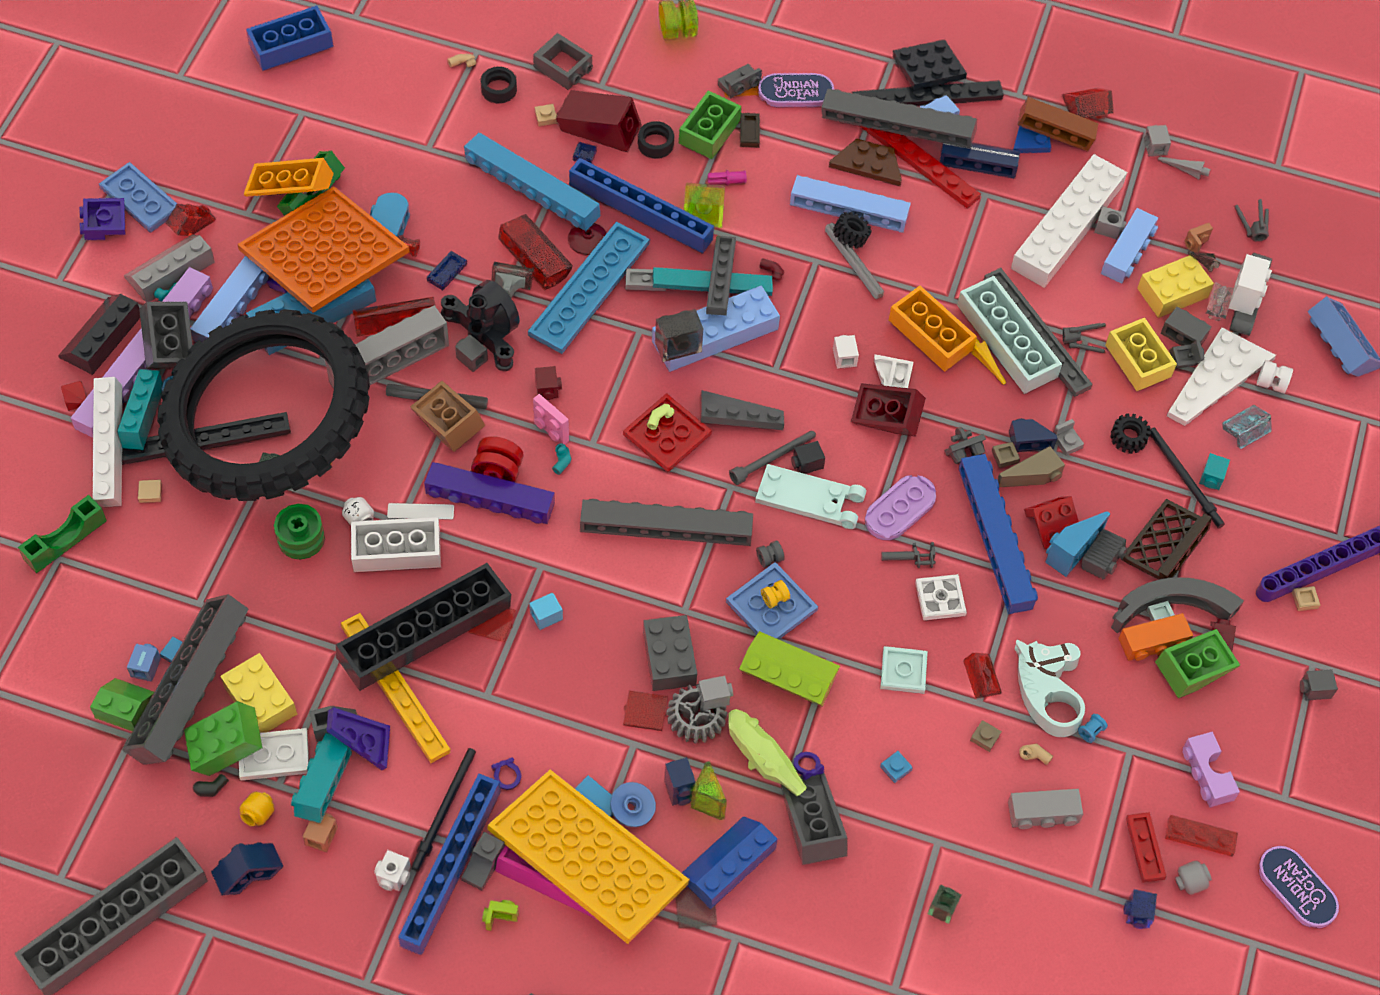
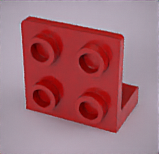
[1024,496,1079,549]

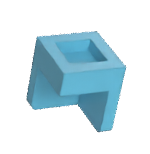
[529,593,563,630]

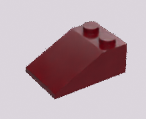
[851,383,926,437]

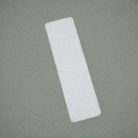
[387,503,454,519]

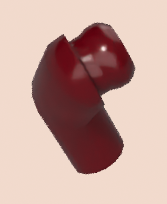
[759,258,784,281]

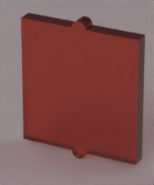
[468,608,516,642]
[623,690,668,731]

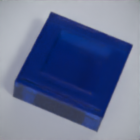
[573,142,597,164]

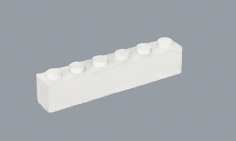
[93,377,122,507]

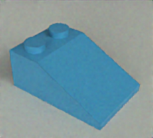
[1045,511,1110,577]

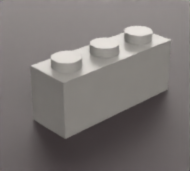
[1008,789,1083,829]

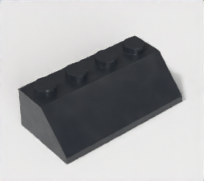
[58,294,140,375]

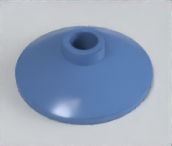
[610,782,656,827]

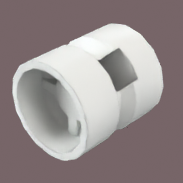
[1256,360,1293,394]

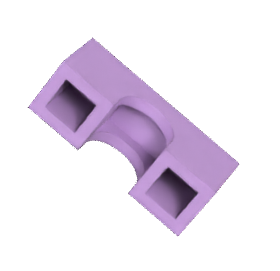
[1183,732,1240,808]

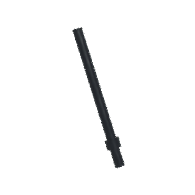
[1150,427,1225,529]
[411,748,476,872]

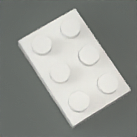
[239,728,309,781]

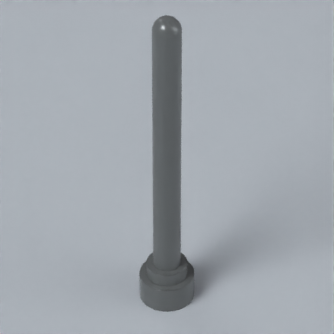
[729,431,816,485]

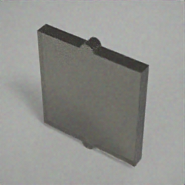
[675,887,717,929]

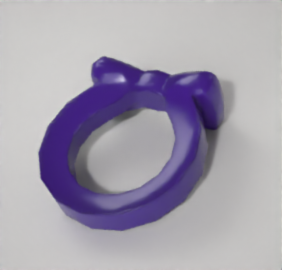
[793,752,824,780]
[491,757,521,790]

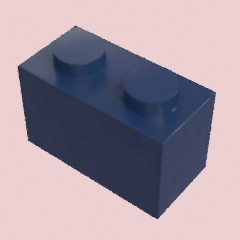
[664,757,696,806]

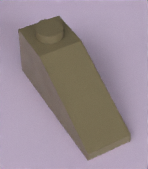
[998,446,1065,487]

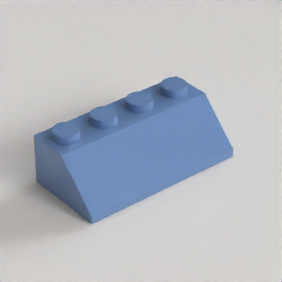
[1308,296,1380,377]

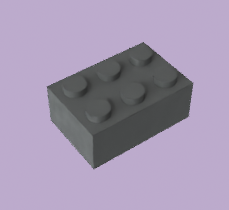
[139,302,192,369]
[643,615,697,691]

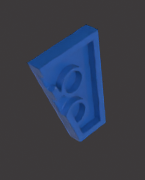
[1013,126,1051,153]

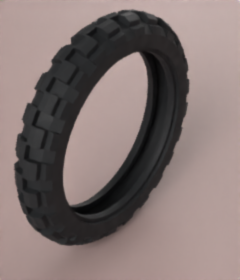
[157,309,370,501]

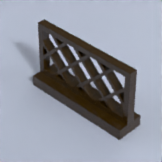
[1121,499,1211,580]

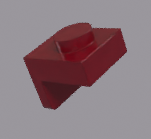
[1210,618,1236,651]

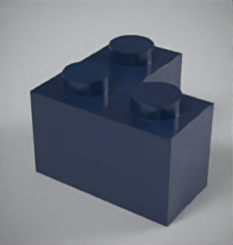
[211,842,284,895]

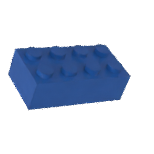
[246,6,334,71]

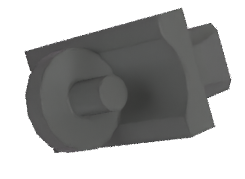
[944,427,986,464]

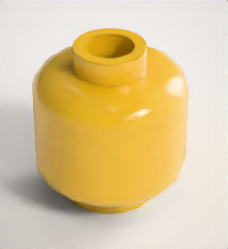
[239,792,275,826]

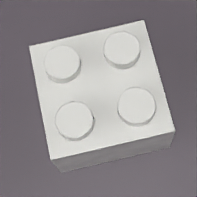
[1229,254,1272,315]

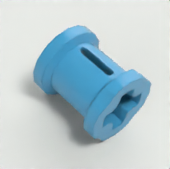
[1078,714,1108,743]

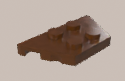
[829,139,902,186]

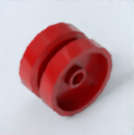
[471,436,524,482]

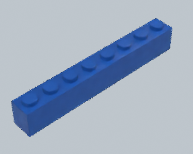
[569,158,714,253]
[959,454,1038,614]
[398,773,501,955]

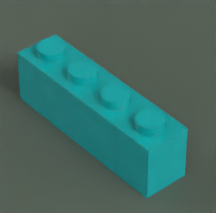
[117,369,163,450]
[291,733,352,823]

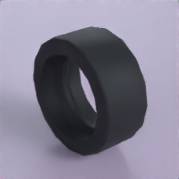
[480,66,517,103]
[638,121,674,159]

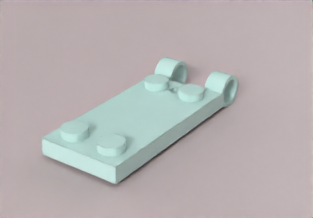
[755,464,867,529]

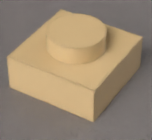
[535,104,557,126]

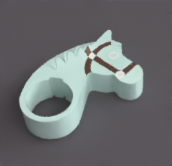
[1015,640,1085,737]

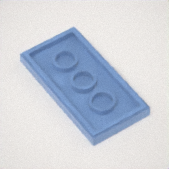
[99,162,181,233]

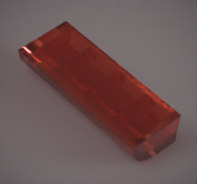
[498,214,573,290]
[352,297,436,337]

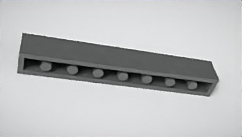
[821,89,977,149]
[580,499,753,546]

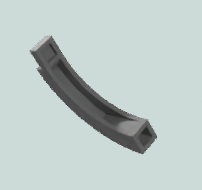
[1111,577,1244,633]

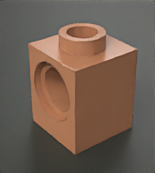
[303,813,338,852]

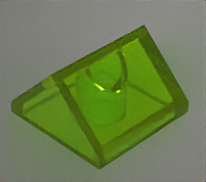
[691,761,727,820]

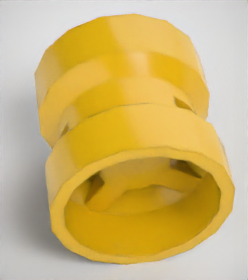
[761,580,791,609]

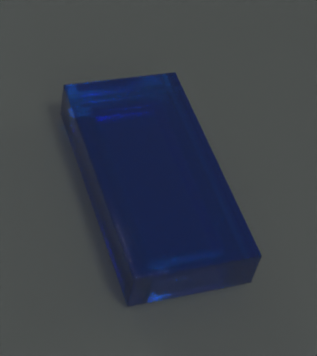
[427,251,467,290]

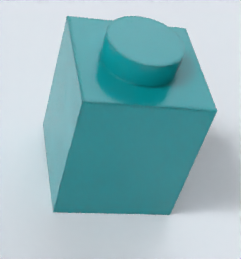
[1199,453,1230,490]

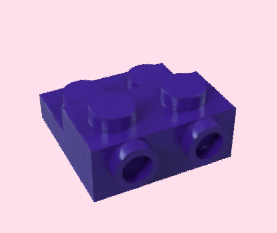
[79,198,125,240]

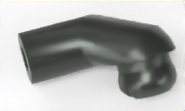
[193,774,229,797]

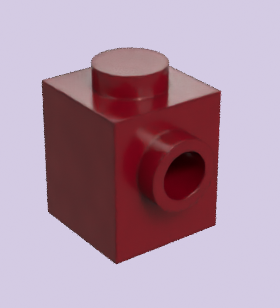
[535,366,562,400]

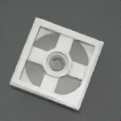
[915,574,967,620]

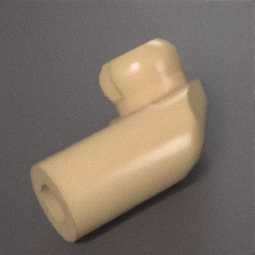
[447,54,476,68]
[1019,744,1053,765]

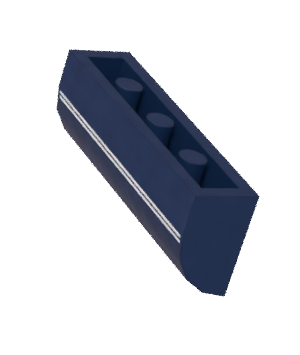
[939,143,1020,179]

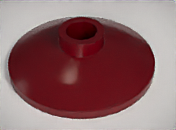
[568,223,607,255]

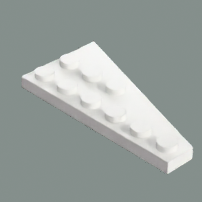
[1167,328,1276,426]

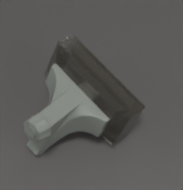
[491,262,533,299]

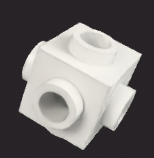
[374,850,411,891]

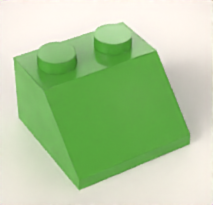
[90,678,154,731]

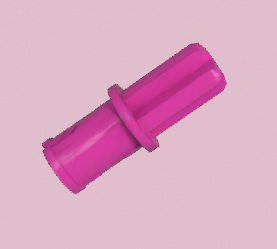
[707,170,747,186]

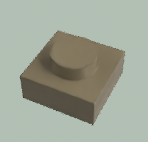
[992,442,1020,468]
[970,720,1002,752]

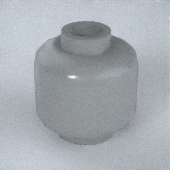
[1175,861,1212,895]

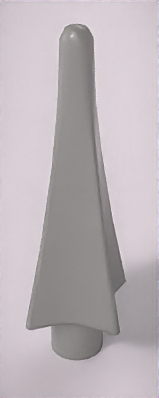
[1158,156,1211,179]

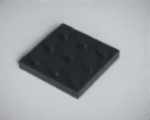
[893,39,967,90]

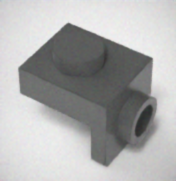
[1169,341,1205,368]

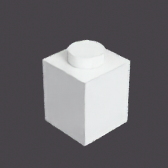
[833,335,859,369]

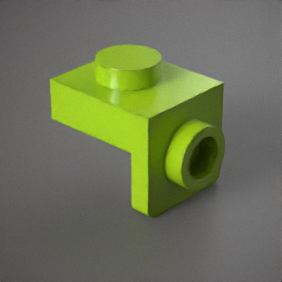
[482,900,519,931]

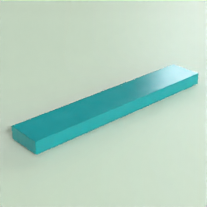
[653,267,773,296]

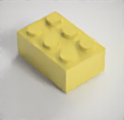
[1137,254,1214,318]
[1105,318,1177,391]
[220,653,297,733]

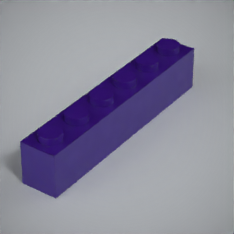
[424,462,555,524]

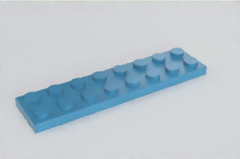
[528,221,650,354]

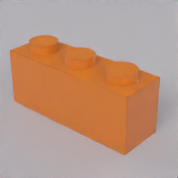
[1118,613,1193,661]

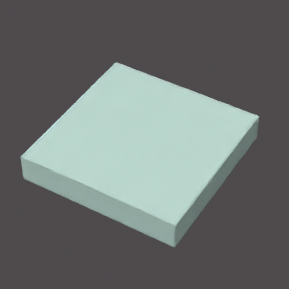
[880,646,927,694]

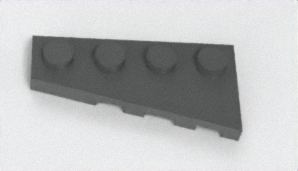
[701,390,784,430]

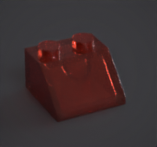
[1062,88,1114,120]

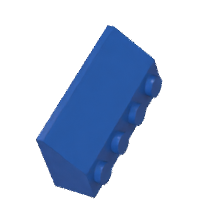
[682,816,778,910]

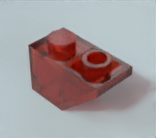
[166,204,216,236]

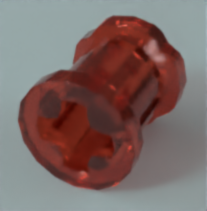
[398,235,420,257]

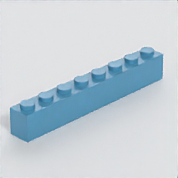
[464,132,601,231]

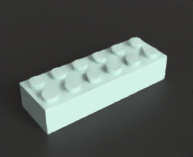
[957,276,1062,394]

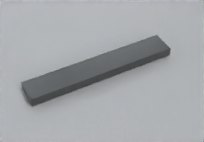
[706,236,736,316]

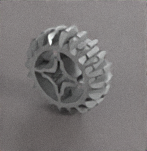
[667,683,727,744]

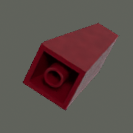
[556,90,642,152]

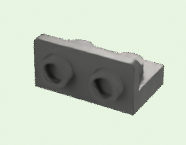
[717,64,762,99]

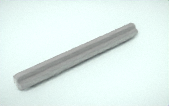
[825,223,884,299]

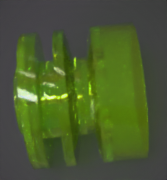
[659,0,698,41]

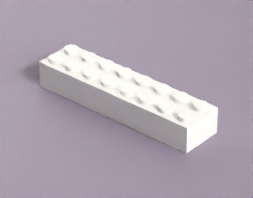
[1011,154,1127,288]

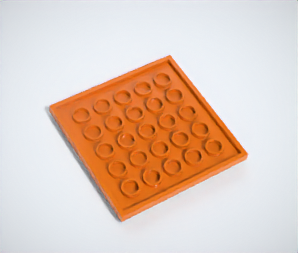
[237,186,410,313]

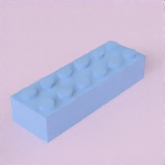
[652,285,780,372]

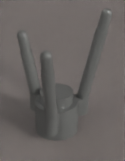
[1235,199,1269,241]
[1062,323,1106,353]

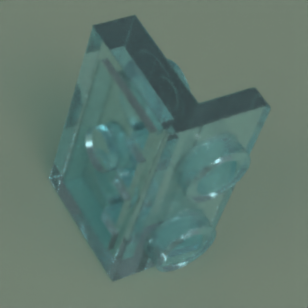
[1222,405,1272,449]

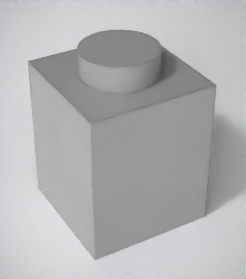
[698,676,733,710]

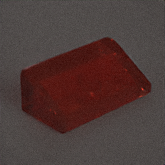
[964,652,1002,698]

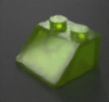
[684,183,725,228]

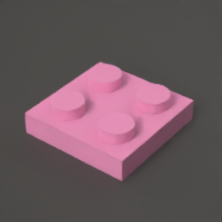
[533,394,569,444]

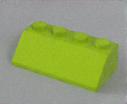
[739,631,840,707]

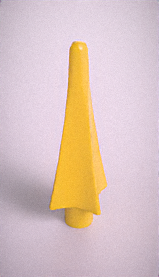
[971,339,1006,385]

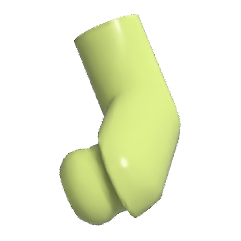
[647,404,674,430]

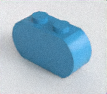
[370,193,410,240]

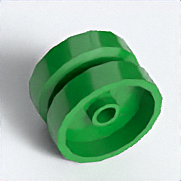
[274,504,325,560]

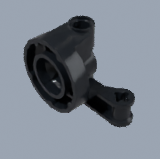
[441,280,520,371]

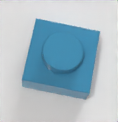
[880,751,913,783]

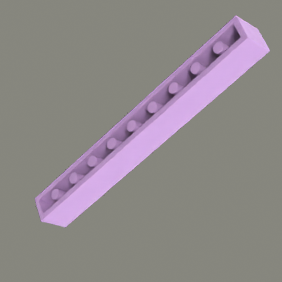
[71,267,213,438]

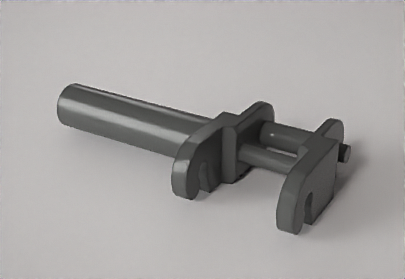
[881,542,936,568]

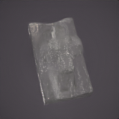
[1206,282,1234,321]

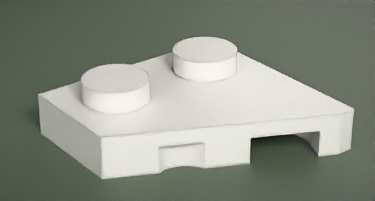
[874,354,914,388]

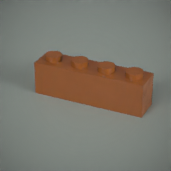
[1017,97,1098,152]

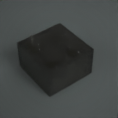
[655,309,704,362]

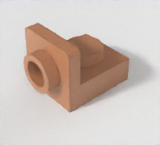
[1184,223,1213,255]

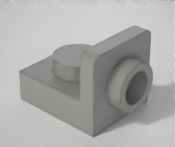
[1054,419,1084,456]

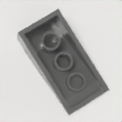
[780,773,847,865]

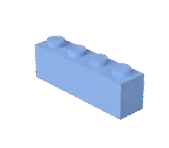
[1101,208,1158,284]

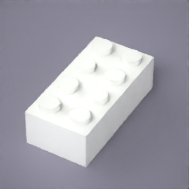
[351,517,441,572]

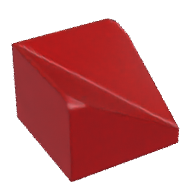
[61,381,87,411]

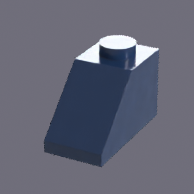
[1009,418,1058,452]

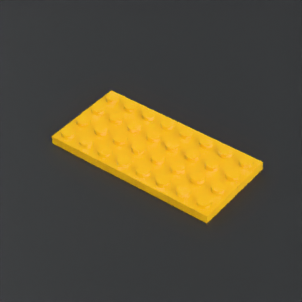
[487,770,690,944]

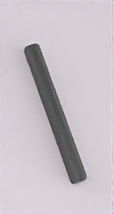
[386,384,488,409]

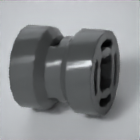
[756,540,785,568]

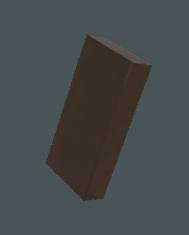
[740,113,760,148]

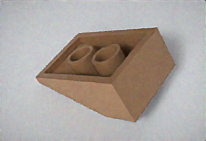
[410,381,486,452]

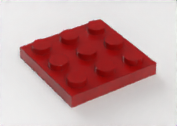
[623,393,712,472]

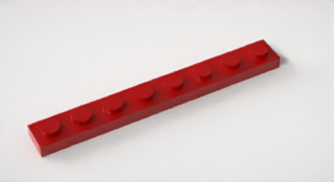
[859,126,981,209]

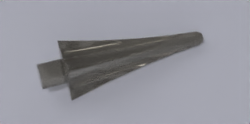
[1188,251,1221,272]

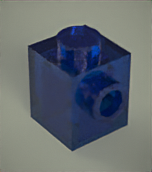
[1123,889,1157,929]

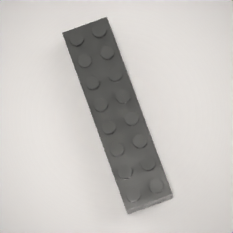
[122,594,249,765]
[15,837,208,995]

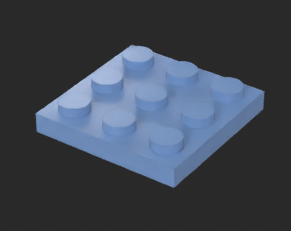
[726,562,818,639]

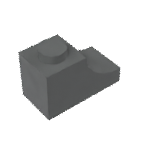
[461,832,505,891]

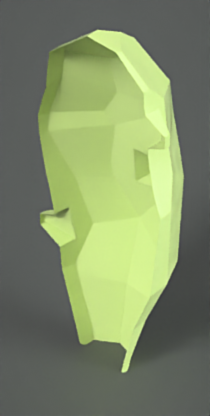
[728,709,806,796]

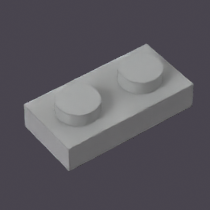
[626,269,666,291]

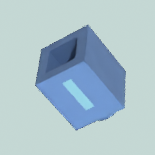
[127,644,161,682]

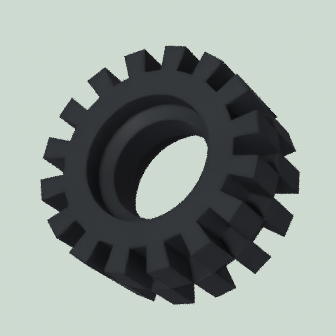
[833,212,872,248]
[1110,413,1151,454]

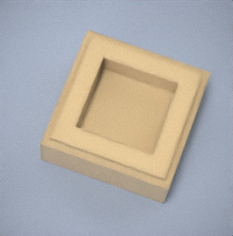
[138,480,162,503]
[1292,586,1320,611]

